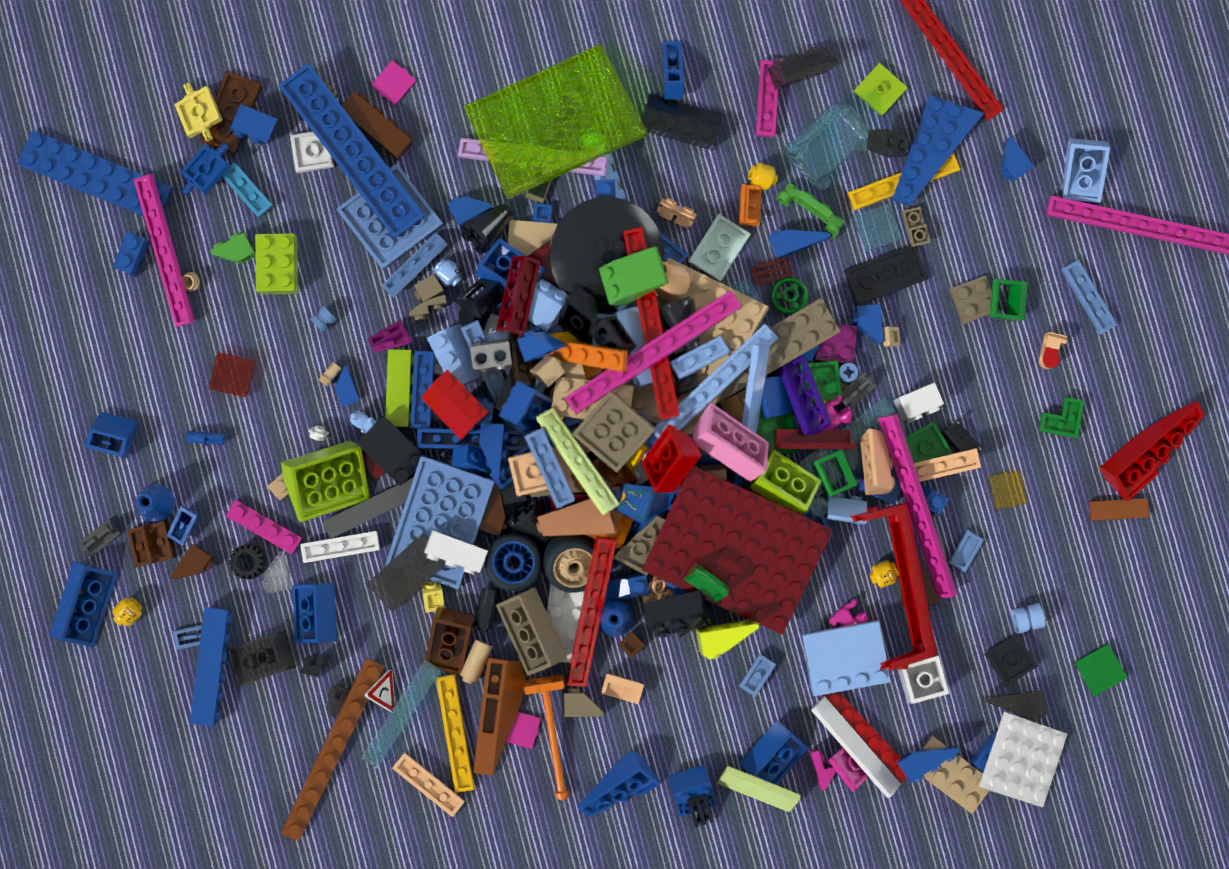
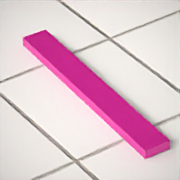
[134,174,195,327]

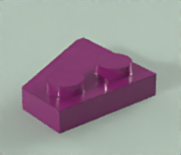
[367,320,412,353]

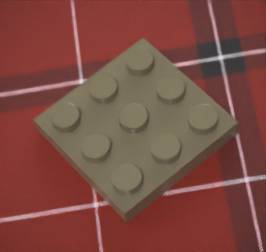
[572,390,656,472]

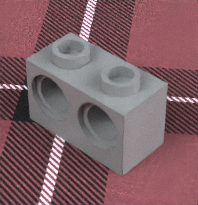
[469,339,512,372]

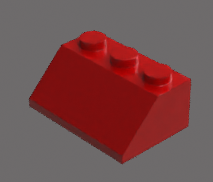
[421,369,490,440]
[642,424,702,493]

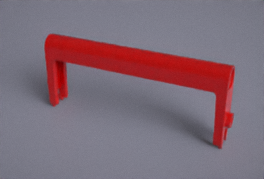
[850,503,937,670]

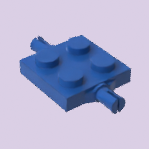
[180,142,231,196]

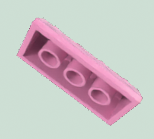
[692,403,769,482]

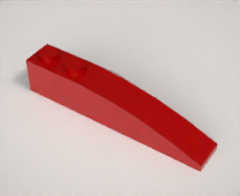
[1099,401,1205,502]

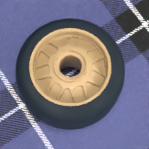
[543,535,595,593]

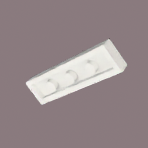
[300,531,380,563]

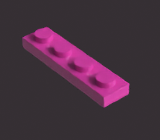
[756,60,780,138]
[226,500,302,554]

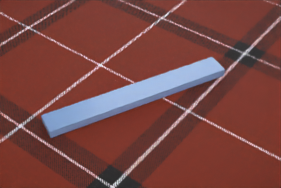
[653,324,778,438]

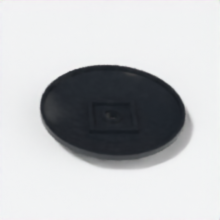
[549,197,664,313]

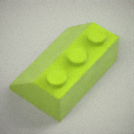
[750,449,822,515]

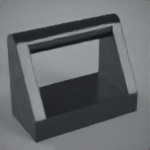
[455,278,504,318]

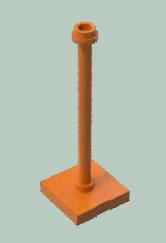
[524,674,569,800]

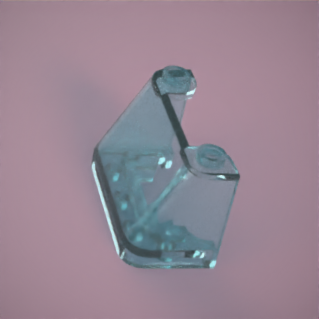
[783,102,869,191]

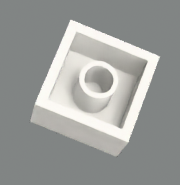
[893,383,944,423]
[899,655,949,704]

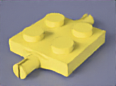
[174,83,222,141]

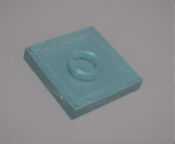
[853,203,902,252]

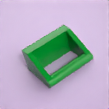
[989,279,1028,322]
[813,449,858,497]
[684,563,729,602]

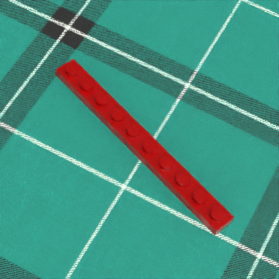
[623,227,680,421]

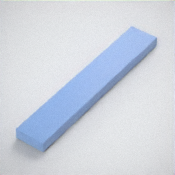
[742,340,771,434]

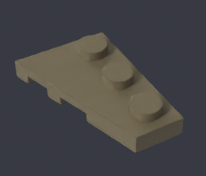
[613,515,665,575]

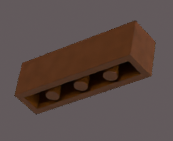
[341,92,413,161]

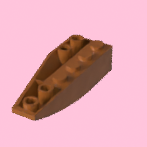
[474,657,526,776]

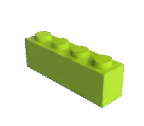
[385,349,414,428]

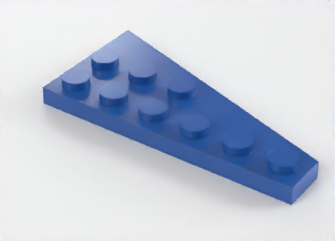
[892,95,984,206]

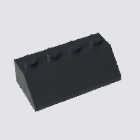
[640,94,722,150]

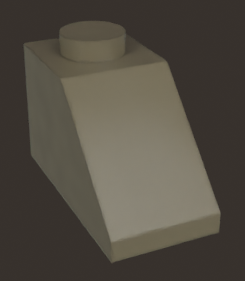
[564,688,604,717]

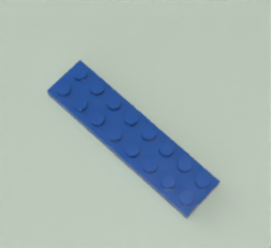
[17,130,173,217]

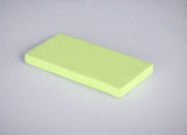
[717,766,801,812]

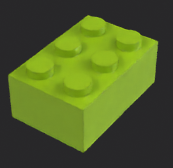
[255,233,298,295]

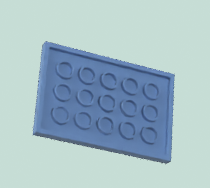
[386,455,495,589]

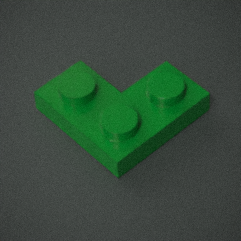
[1038,397,1084,439]

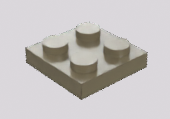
[949,275,999,325]

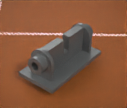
[841,372,877,410]
[79,519,121,558]

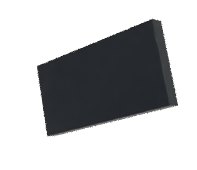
[843,245,928,306]

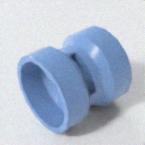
[310,306,337,332]

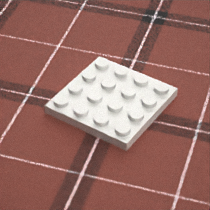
[979,712,1067,807]

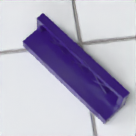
[778,355,832,435]

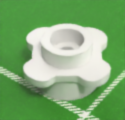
[308,425,329,441]

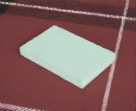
[688,214,751,282]

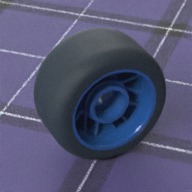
[485,533,543,592]

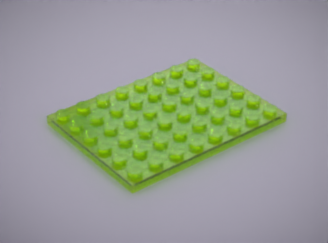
[463,44,648,200]

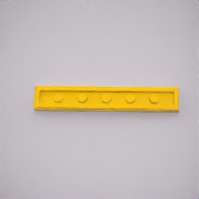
[847,152,960,211]
[436,674,475,793]

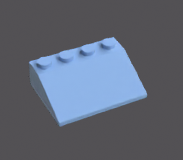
[802,620,890,696]

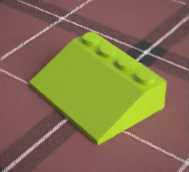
[281,441,369,522]

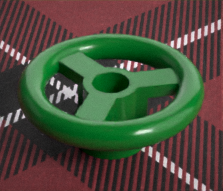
[771,277,809,315]

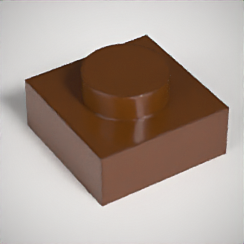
[618,631,645,658]

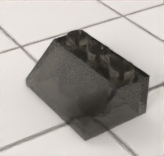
[768,46,839,90]

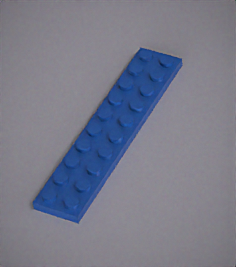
[278,62,425,239]

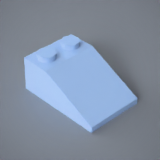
[1062,138,1110,203]

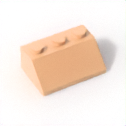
[860,429,895,495]

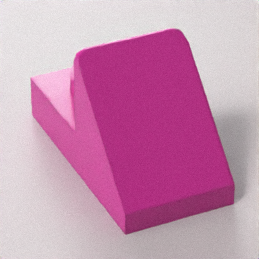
[809,749,836,791]

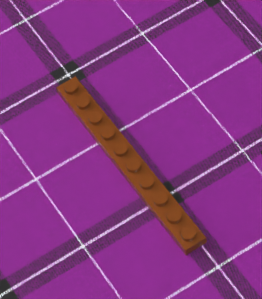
[281,657,384,841]

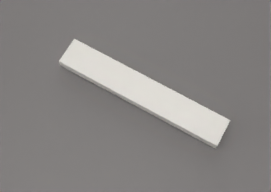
[811,696,901,798]

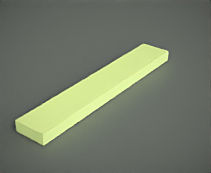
[536,408,620,515]

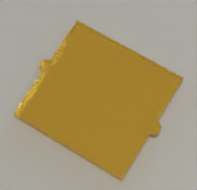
[989,471,1027,509]

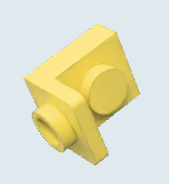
[421,580,445,613]

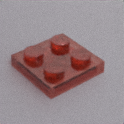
[208,352,256,398]

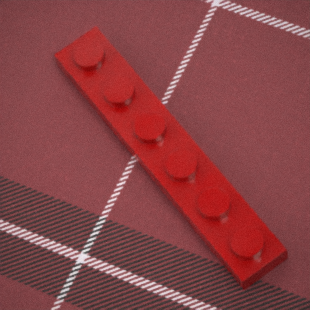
[819,692,906,784]

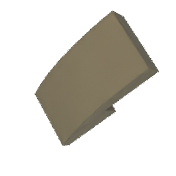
[901,207,931,247]
[409,295,448,321]

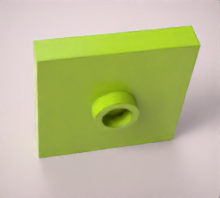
[854,63,907,117]

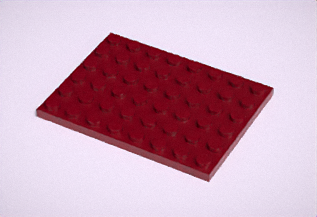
[642,465,833,635]

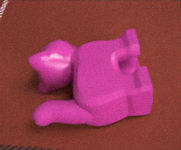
[819,395,853,430]
[828,599,869,628]

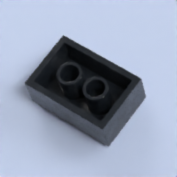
[644,590,713,637]

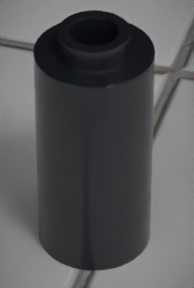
[474,587,500,632]

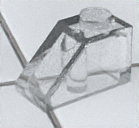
[261,551,292,594]

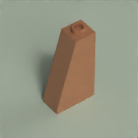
[537,499,619,536]

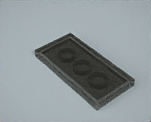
[366,533,446,612]

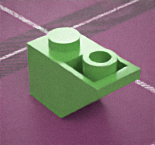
[210,233,256,264]

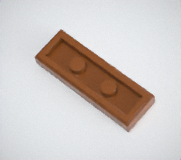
[1089,498,1149,521]

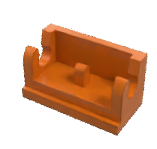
[739,184,762,226]

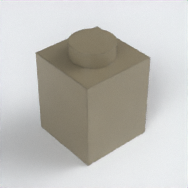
[414,274,445,302]

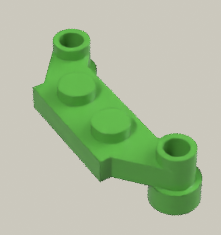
[776,183,844,239]

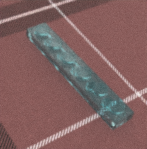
[361,660,442,768]

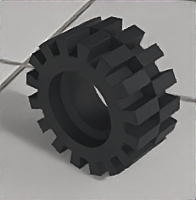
[229,545,266,579]

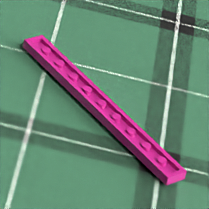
[1046,196,1229,255]
[565,290,742,415]
[878,414,957,598]

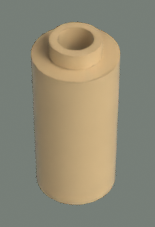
[460,639,493,685]

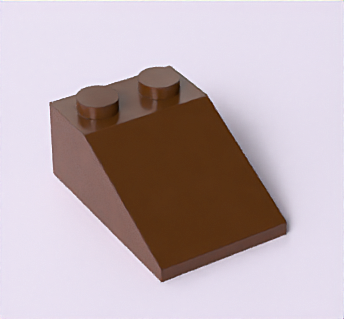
[424,607,475,675]

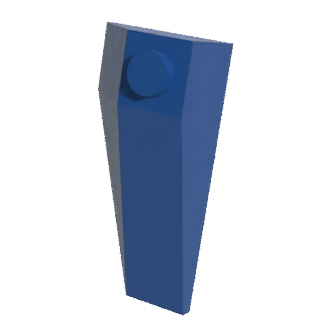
[577,750,661,817]

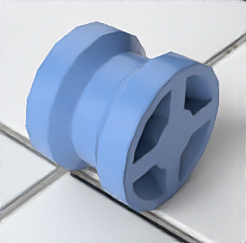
[839,363,858,383]

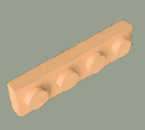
[914,448,981,482]
[392,753,465,817]

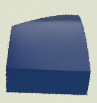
[335,365,360,407]

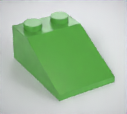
[599,247,668,306]

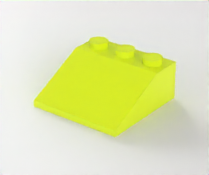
[696,620,759,659]

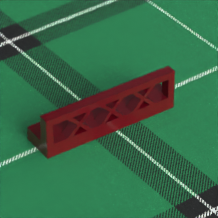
[496,255,541,336]
[774,429,856,449]

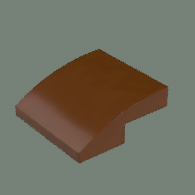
[127,521,176,568]

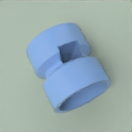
[1011,603,1046,634]

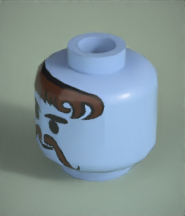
[434,259,462,287]

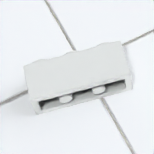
[424,531,488,575]

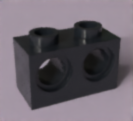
[590,316,636,355]

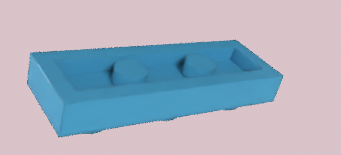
[223,163,273,218]

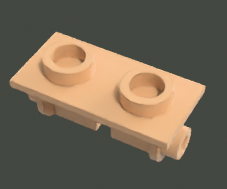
[656,198,697,228]

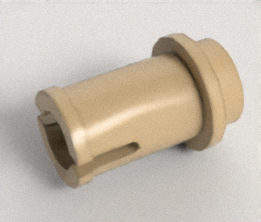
[318,362,342,387]

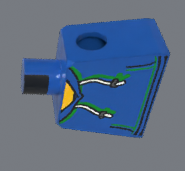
[609,484,655,524]

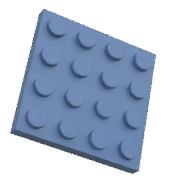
[337,164,443,270]

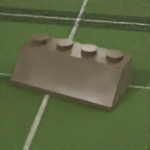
[496,587,567,676]

